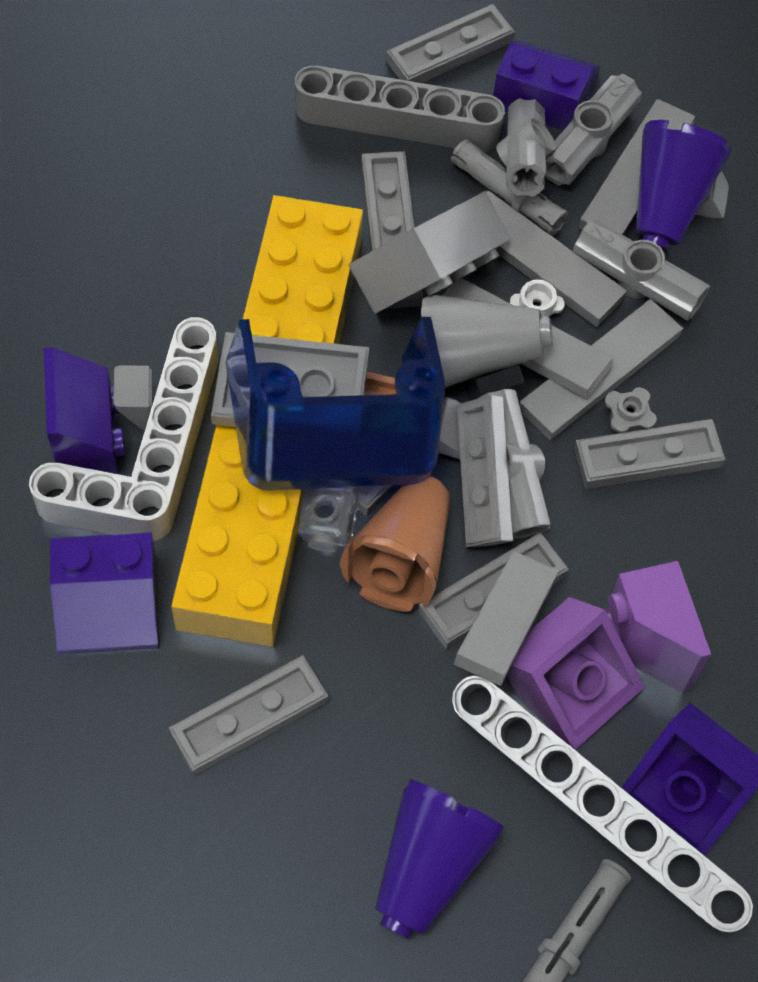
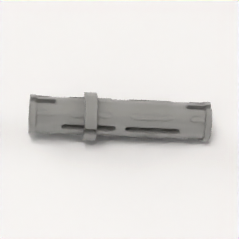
[451,139,569,236]
[522,859,631,982]

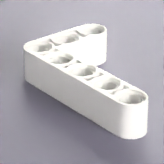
[29,317,218,541]

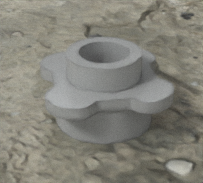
[604,387,657,433]

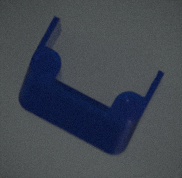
[225,317,445,491]

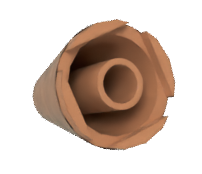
[339,476,451,612]

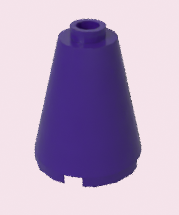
[636,119,732,251]
[375,779,504,939]

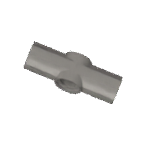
[545,73,642,186]
[496,98,556,197]
[573,219,710,321]
[477,389,551,539]

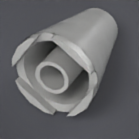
[421,295,553,389]

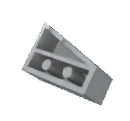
[348,191,510,314]

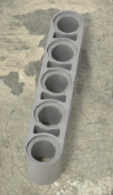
[295,66,505,152]

